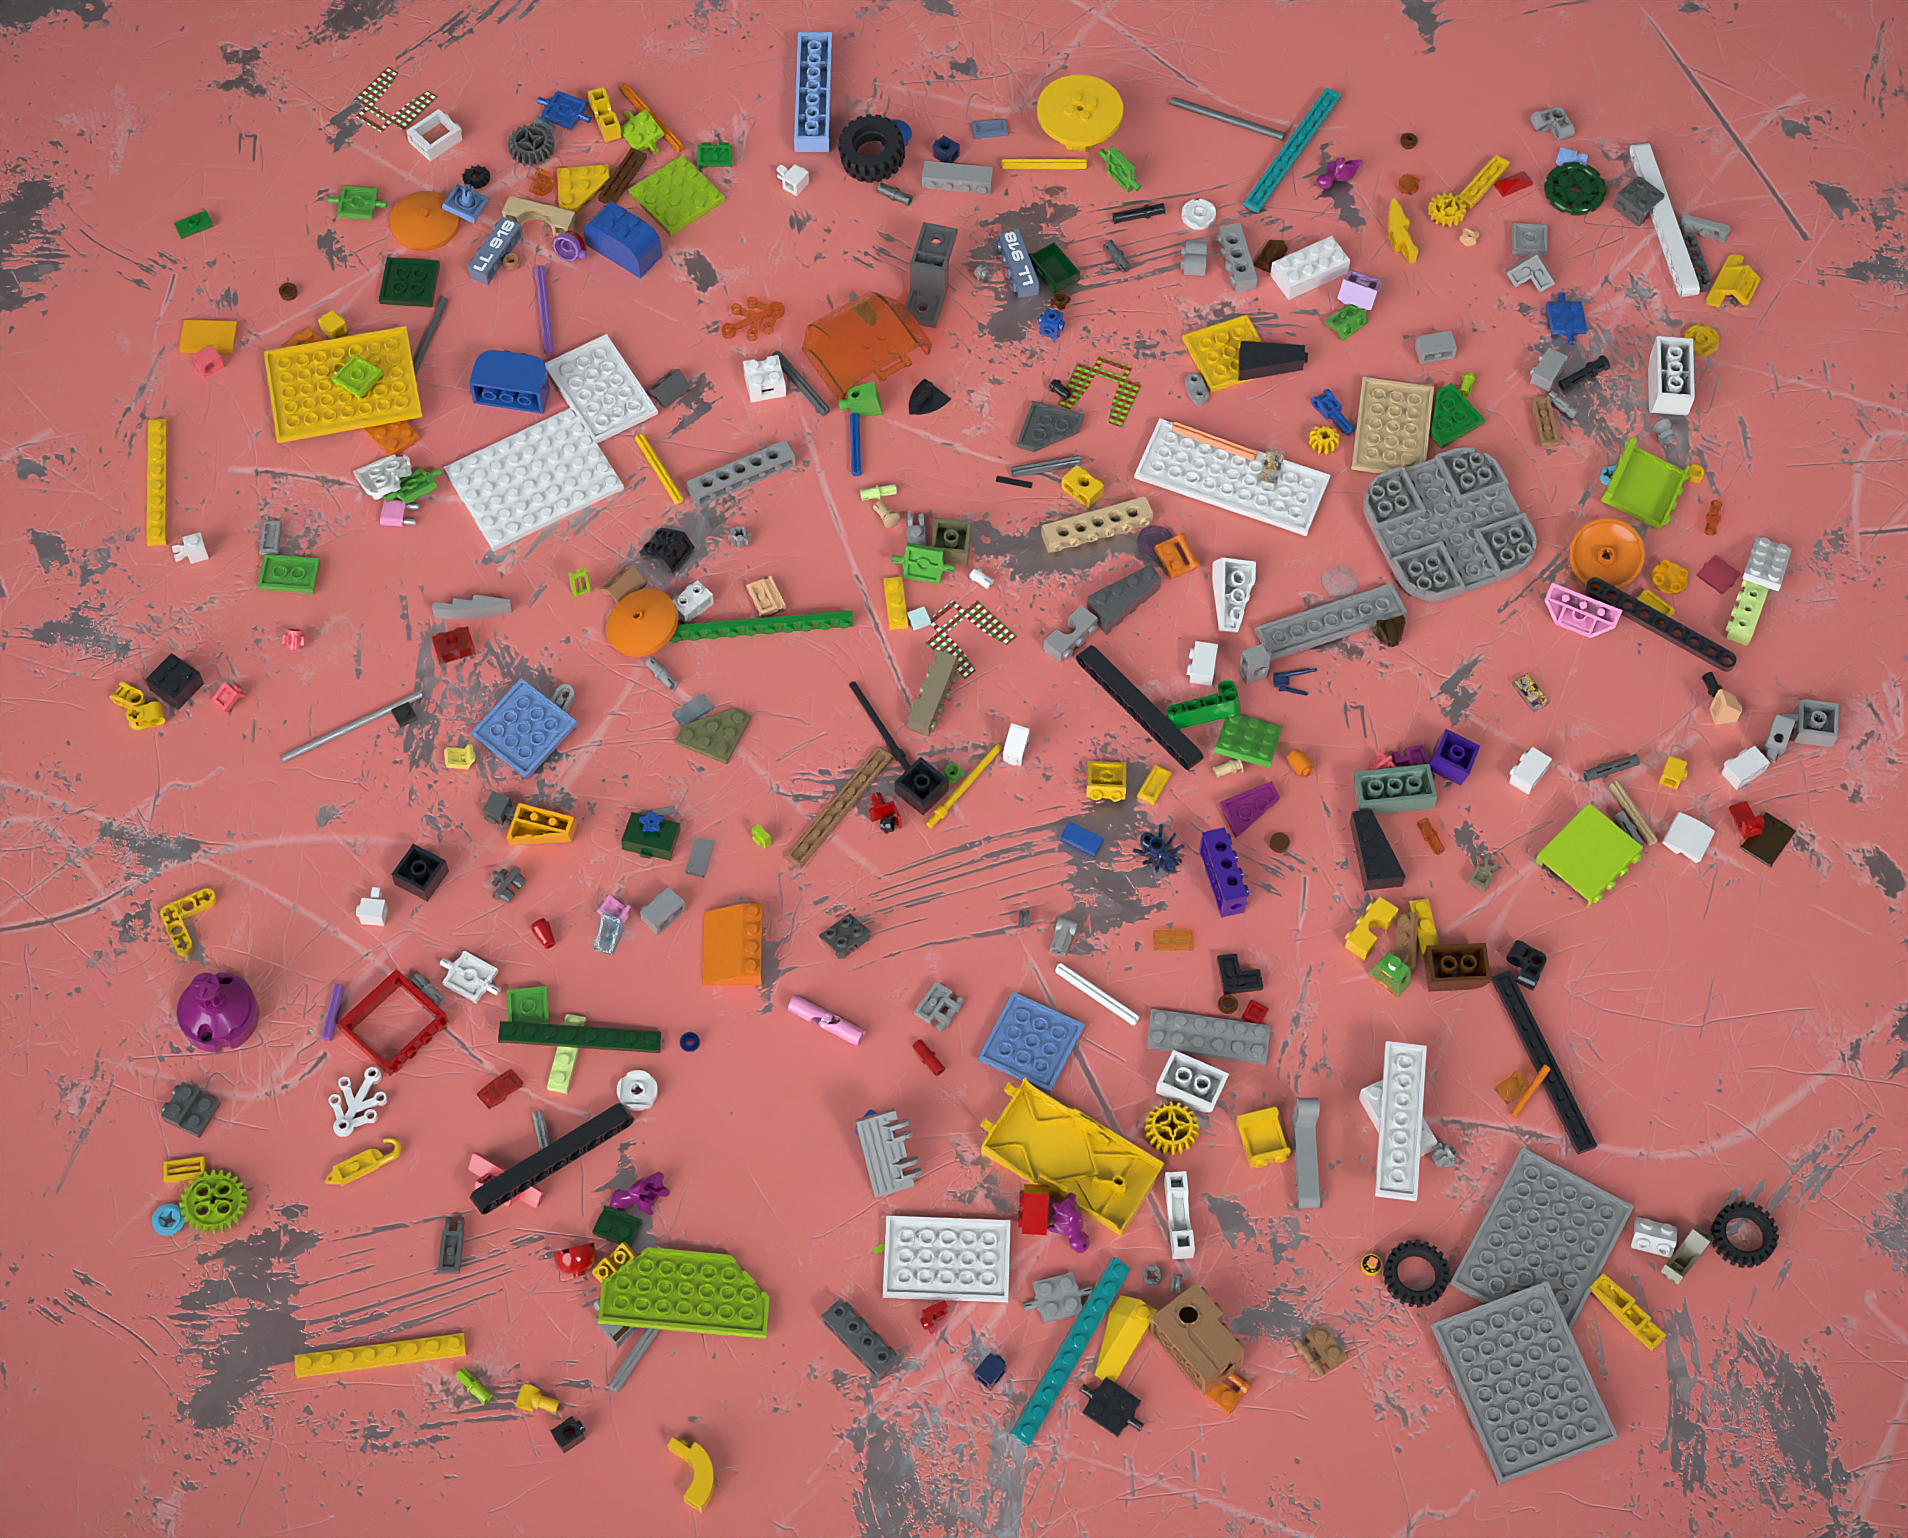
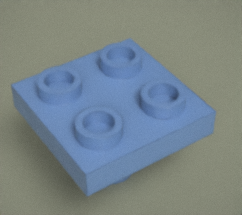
[442,184,489,223]

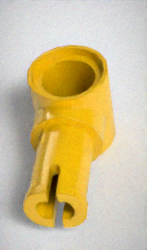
[515,1384,560,1413]

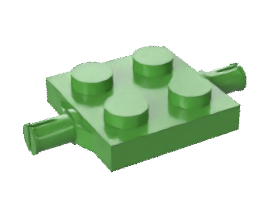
[1099,146,1142,193]
[327,185,388,220]
[384,468,442,504]
[892,543,955,584]

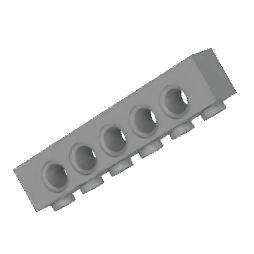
[687,440,796,508]

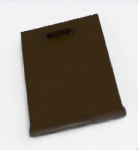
[1740,812,1796,868]

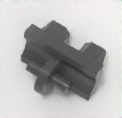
[491,866,526,903]

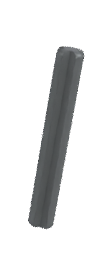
[1011,455,1082,477]

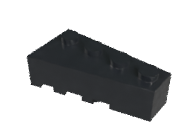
[1350,809,1406,891]

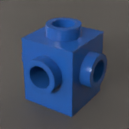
[1038,308,1065,339]

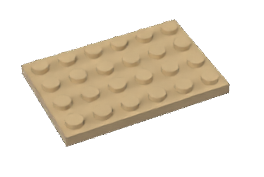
[1351,377,1434,474]

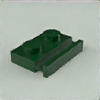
[592,1205,643,1248]

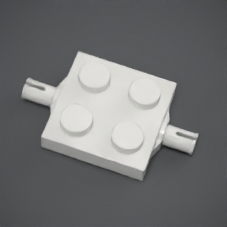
[440,951,501,1004]

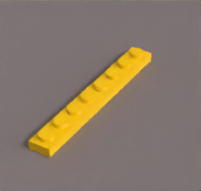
[146,419,168,546]
[295,1333,466,1378]

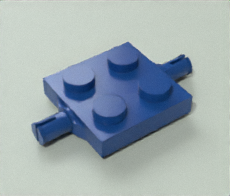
[537,90,592,130]
[1546,292,1588,345]

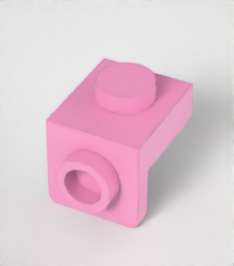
[596,895,631,925]

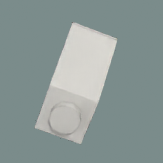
[1003,723,1030,766]

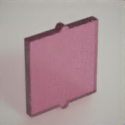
[1696,555,1741,594]

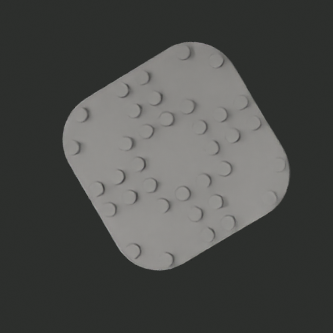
[1363,447,1537,602]

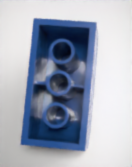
[584,202,662,279]
[469,350,550,414]

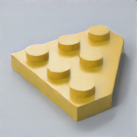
[557,164,610,213]

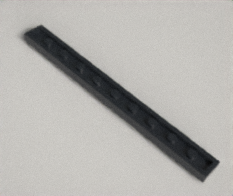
[1491,970,1597,1155]

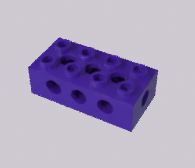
[1199,827,1249,918]

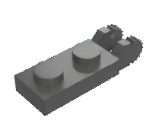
[438,1217,465,1274]

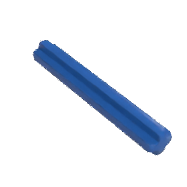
[850,413,861,476]

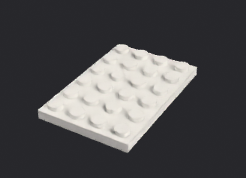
[545,334,658,443]
[883,1216,1010,1303]

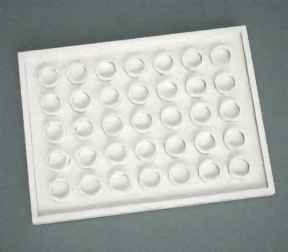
[443,408,624,552]

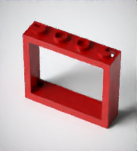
[337,969,449,1076]

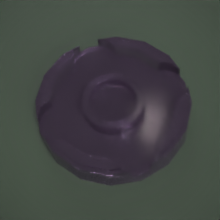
[1137,525,1173,559]

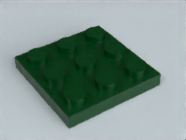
[379,257,440,307]

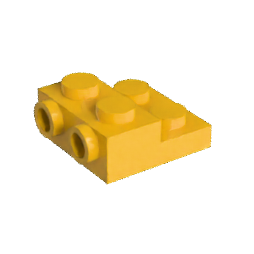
[1087,761,1126,801]

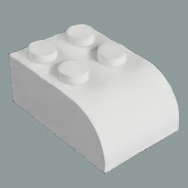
[1156,1050,1229,1113]

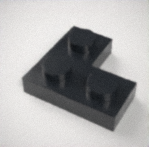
[1217,953,1263,995]

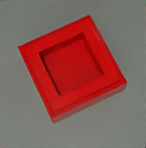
[1242,1000,1269,1024]

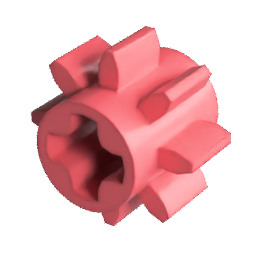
[283,629,307,650]

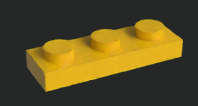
[883,577,908,630]
[1408,899,1439,957]

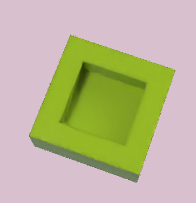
[752,823,771,849]

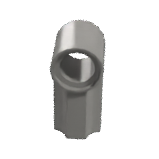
[1050,916,1079,957]

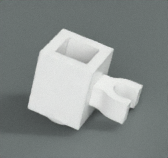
[777,164,809,196]
[171,532,209,564]
[356,887,388,926]

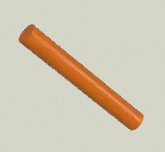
[1510,1065,1551,1118]

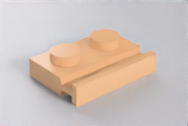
[746,576,786,618]

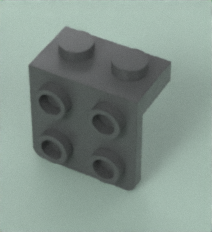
[1613,176,1665,226]

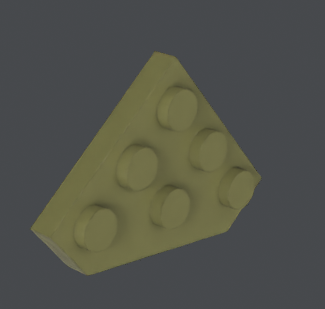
[675,708,751,764]

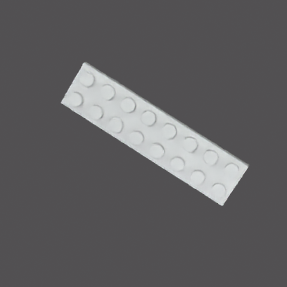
[1375,1041,1427,1201]

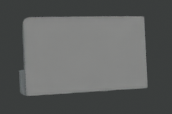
[1506,249,1556,293]

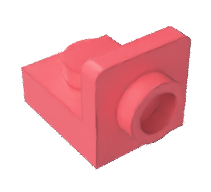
[211,682,246,712]

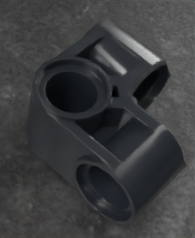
[1506,940,1547,991]

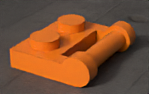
[1154,533,1201,580]
[1195,1373,1252,1415]

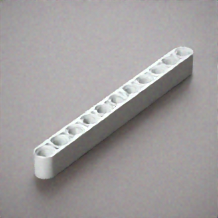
[1630,143,1700,297]

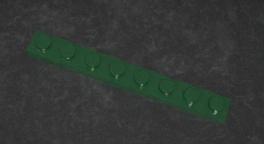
[498,1021,661,1053]

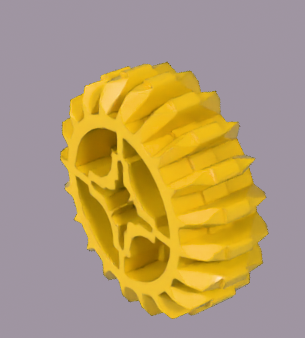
[1144,1101,1199,1156]

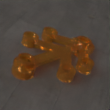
[721,296,785,341]

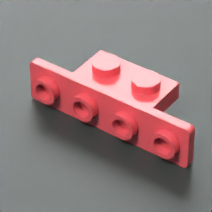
[468,1152,543,1208]

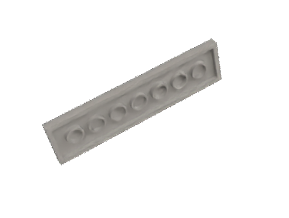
[1255,583,1407,661]

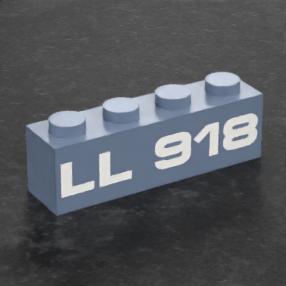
[467,217,523,285]
[996,229,1039,299]

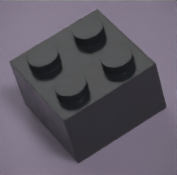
[145,653,204,710]
[895,757,949,815]
[391,844,449,902]

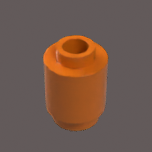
[1287,749,1314,777]

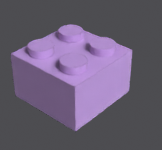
[1337,269,1383,310]

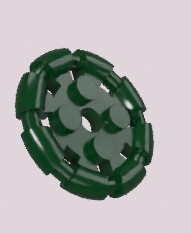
[1544,162,1607,216]

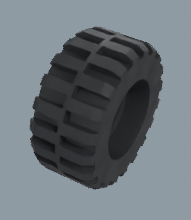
[838,114,905,183]

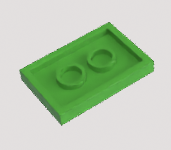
[257,554,321,594]

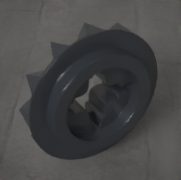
[462,164,490,189]

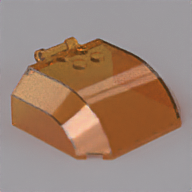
[802,291,932,401]

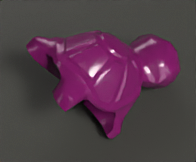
[1316,158,1362,189]
[610,1172,670,1215]
[1047,1192,1090,1253]

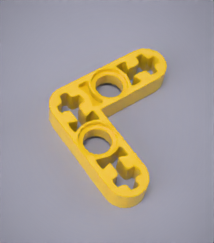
[160,888,217,957]

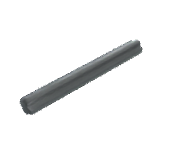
[772,350,830,416]

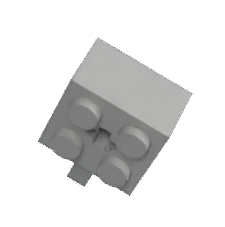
[1783,699,1839,748]

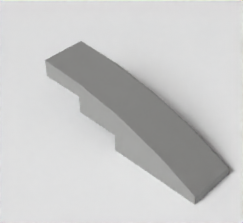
[432,594,513,619]

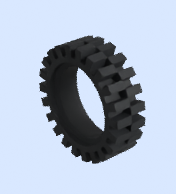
[1711,1201,1779,1268]
[1383,1240,1450,1308]

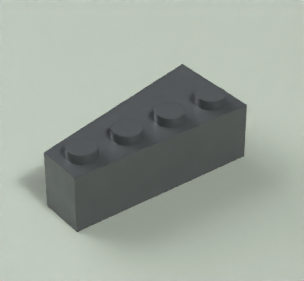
[1087,564,1161,635]

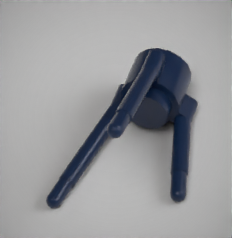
[1273,668,1317,696]

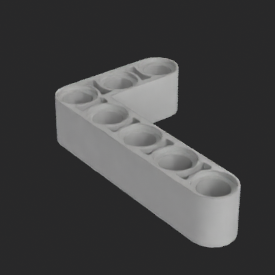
[1292,1098,1320,1208]

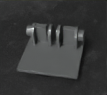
[819,913,872,959]

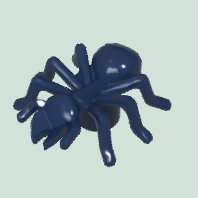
[1133,824,1184,874]

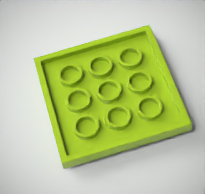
[628,155,725,236]

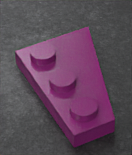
[1219,781,1280,838]

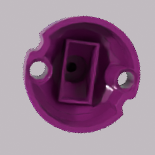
[177,973,259,1052]

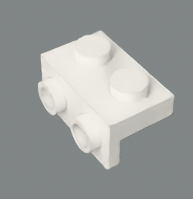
[1631,1217,1677,1258]

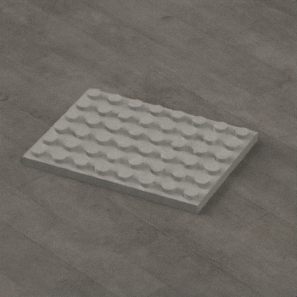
[1449,1147,1634,1331]
[1431,1281,1619,1485]

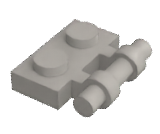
[914,981,964,1032]

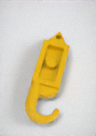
[325,1138,402,1186]

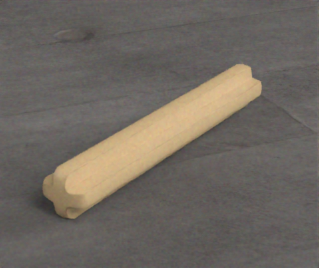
[1609,780,1658,846]

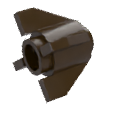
[1372,615,1406,647]

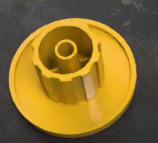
[1037,74,1123,152]

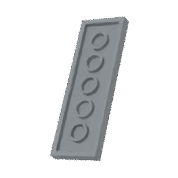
[1146,1009,1270,1065]

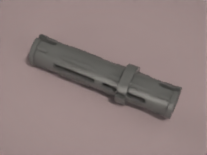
[1583,754,1640,782]

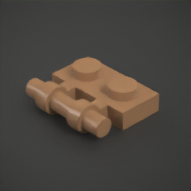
[1294,1324,1348,1378]

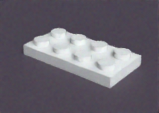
[1742,536,1792,591]

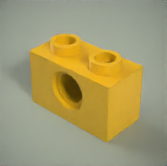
[1061,465,1104,509]

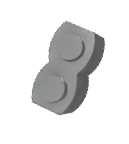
[1181,239,1207,276]

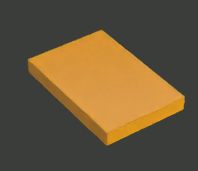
[179,320,238,354]

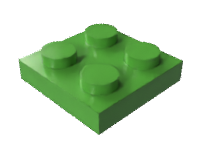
[507,986,550,1024]

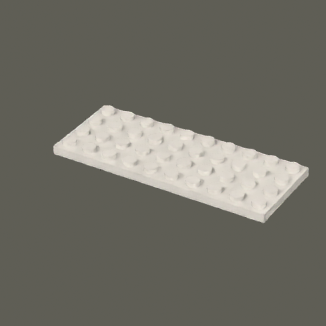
[1134,418,1331,536]

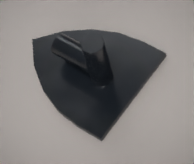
[909,379,951,415]

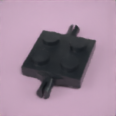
[1079,1377,1144,1438]

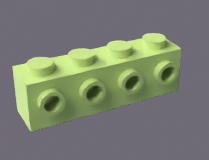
[1725,579,1769,646]

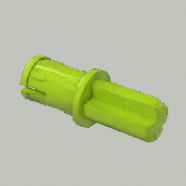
[456,1368,493,1405]

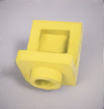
[444,744,476,769]

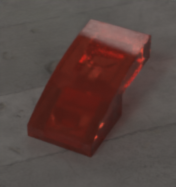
[477,1069,524,1109]

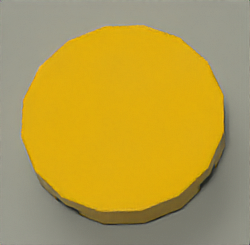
[1684,324,1720,356]

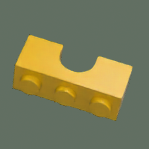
[588,87,621,142]
[1345,896,1399,960]

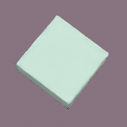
[907,607,931,631]

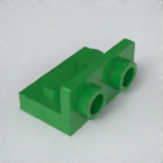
[697,142,733,167]

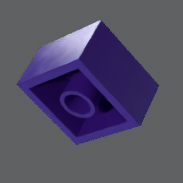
[1428,729,1480,786]

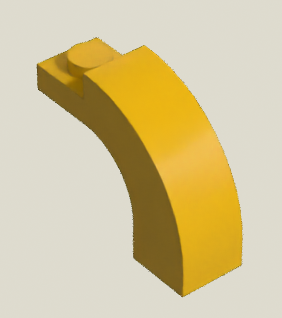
[667,1437,715,1513]

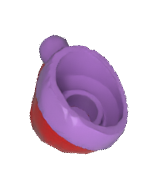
[553,231,587,262]

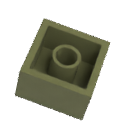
[931,518,972,565]

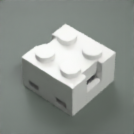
[743,355,786,403]

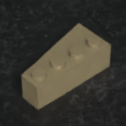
[907,649,959,737]

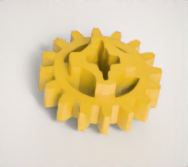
[1428,192,1466,227]

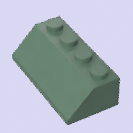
[1353,764,1437,815]

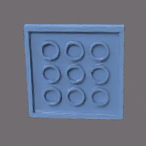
[470,678,578,779]
[978,992,1085,1094]

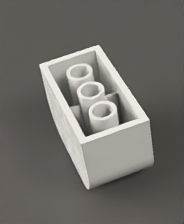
[1648,336,1695,416]

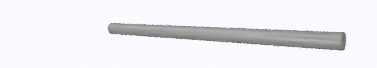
[280,691,423,763]

